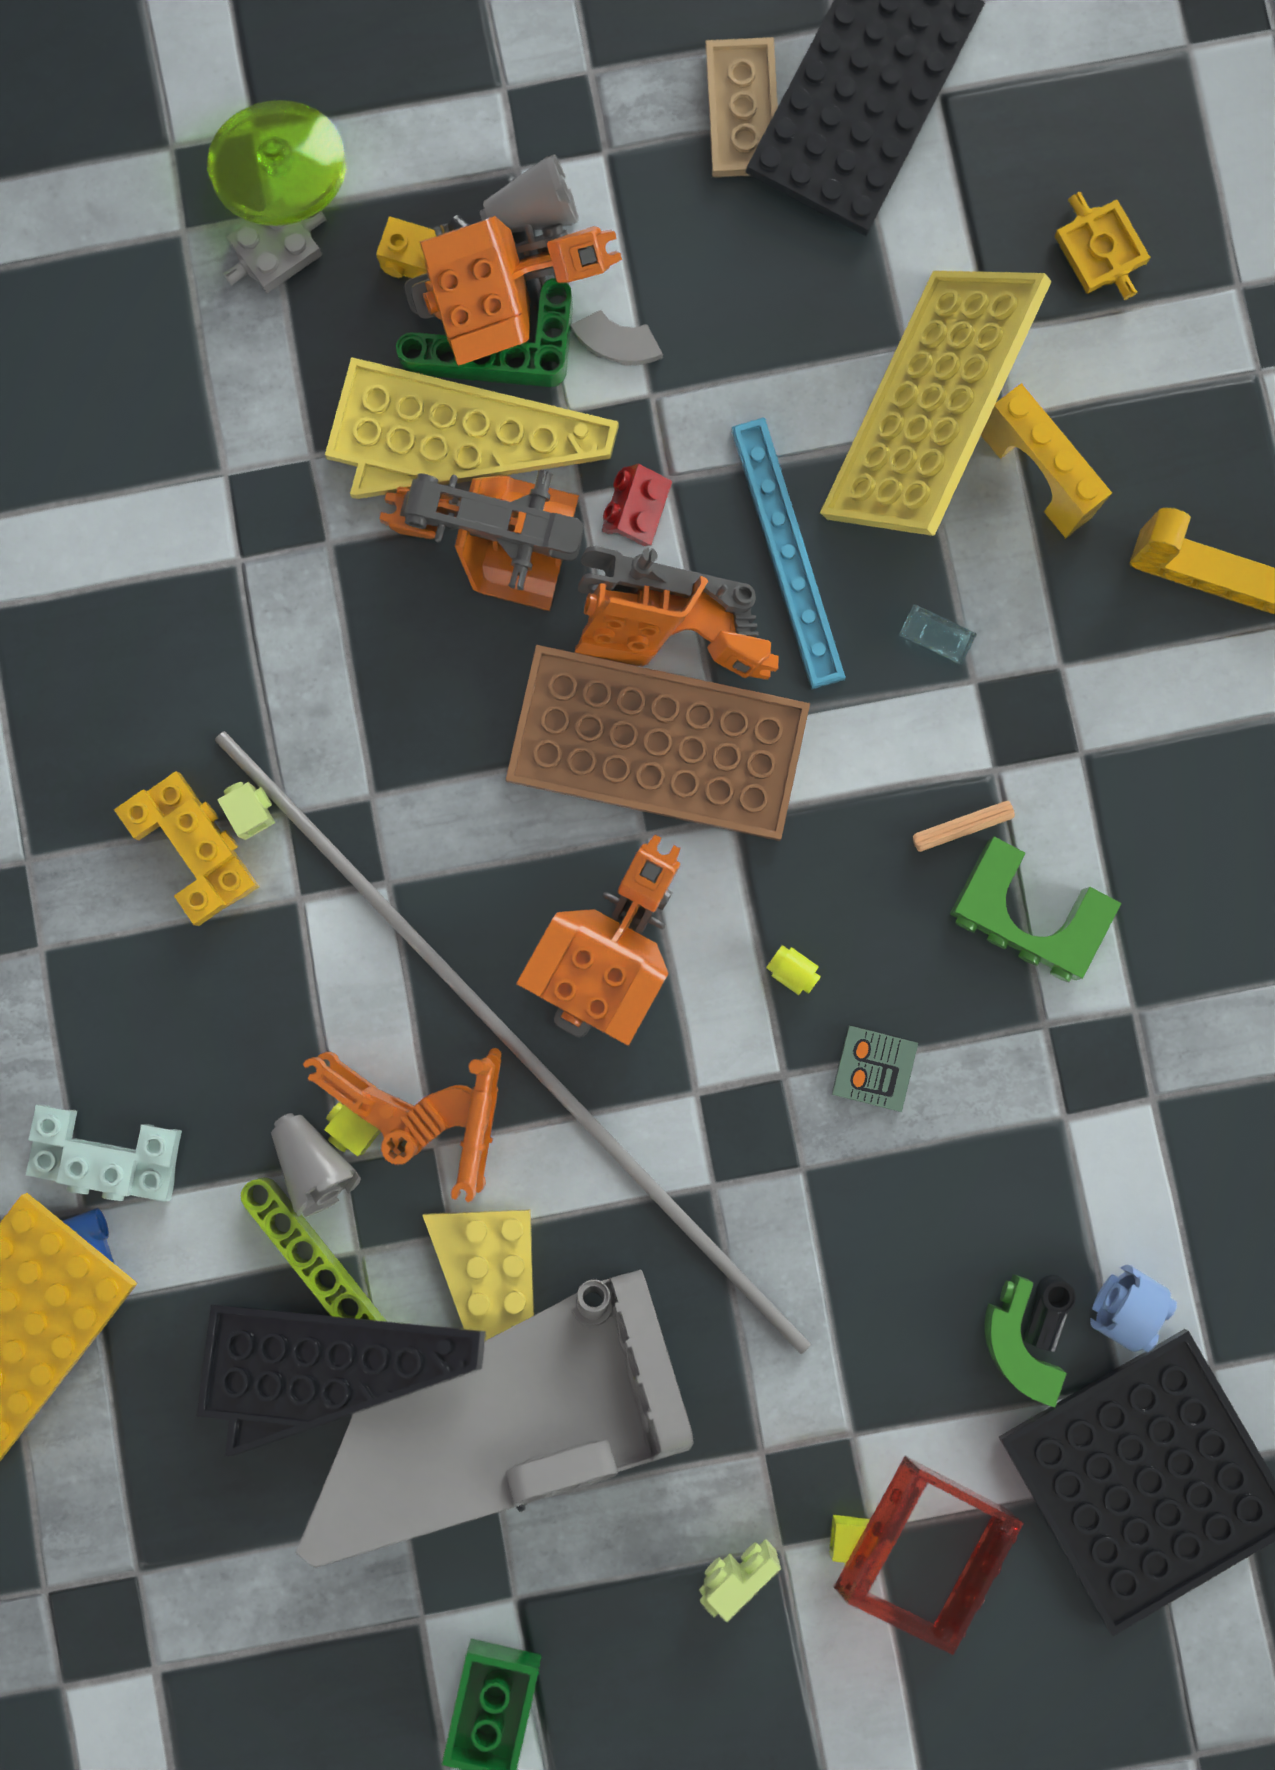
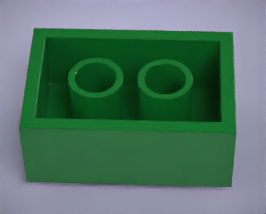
[442,1638,542,1770]

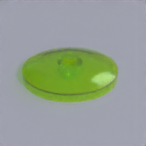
[207,100,346,226]

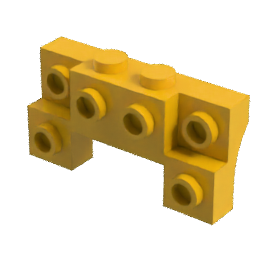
[114,771,260,926]

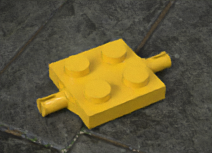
[1054,192,1150,300]

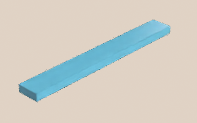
[731,417,846,690]

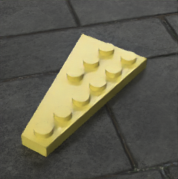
[423,1209,534,1341]

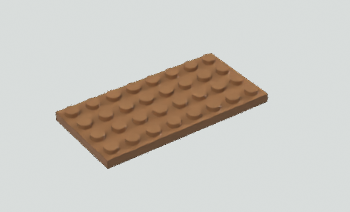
[506,645,810,841]

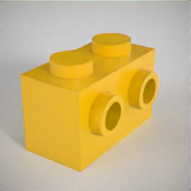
[376,216,436,278]

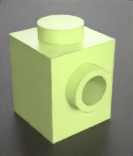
[217,782,275,840]

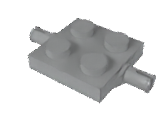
[223,199,327,293]

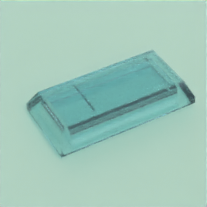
[899,604,977,665]

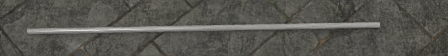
[215,731,811,1354]

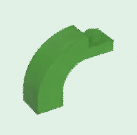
[985,1274,1066,1408]

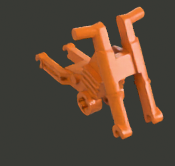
[303,1048,502,1202]

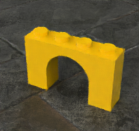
[981,383,1112,538]

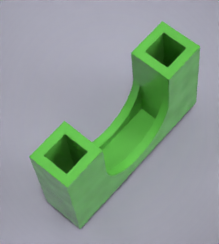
[950,836,1122,983]

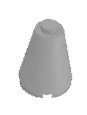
[480,154,579,233]
[271,1113,361,1217]

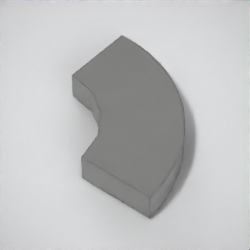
[570,310,663,365]

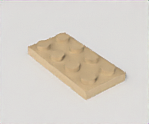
[706,37,778,177]

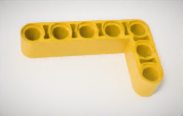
[1130,508,1275,614]

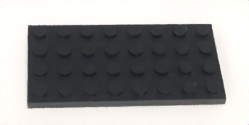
[745,0,986,236]

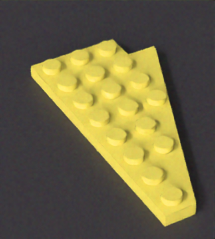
[325,357,619,499]

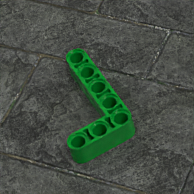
[396,278,573,387]

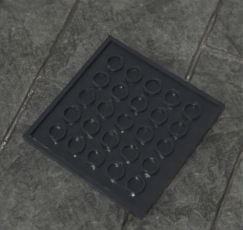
[999,1329,1275,1636]

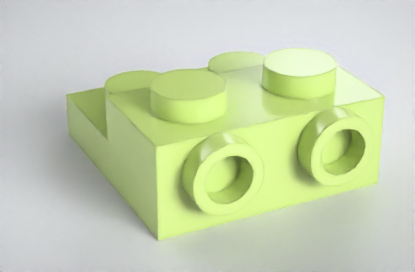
[699,1539,781,1622]

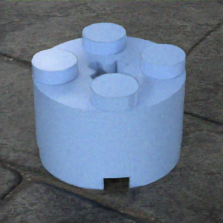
[1090,1265,1177,1352]

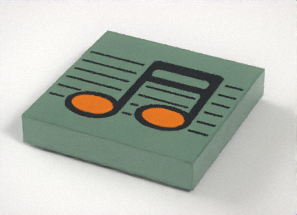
[831,1025,918,1112]

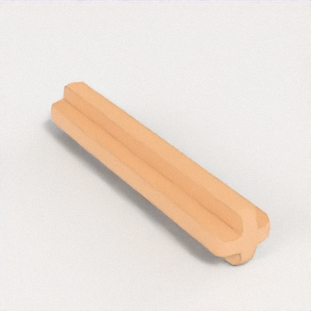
[913,801,1015,852]

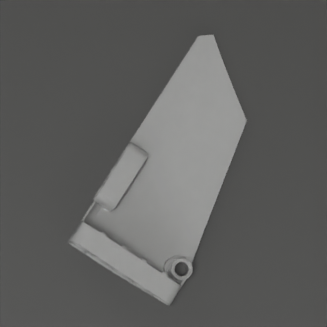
[296,1269,693,1568]

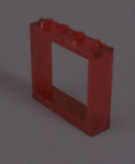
[834,1456,1024,1655]

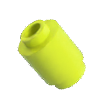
[766,945,821,995]

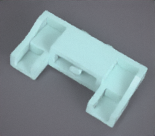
[26,1104,182,1202]

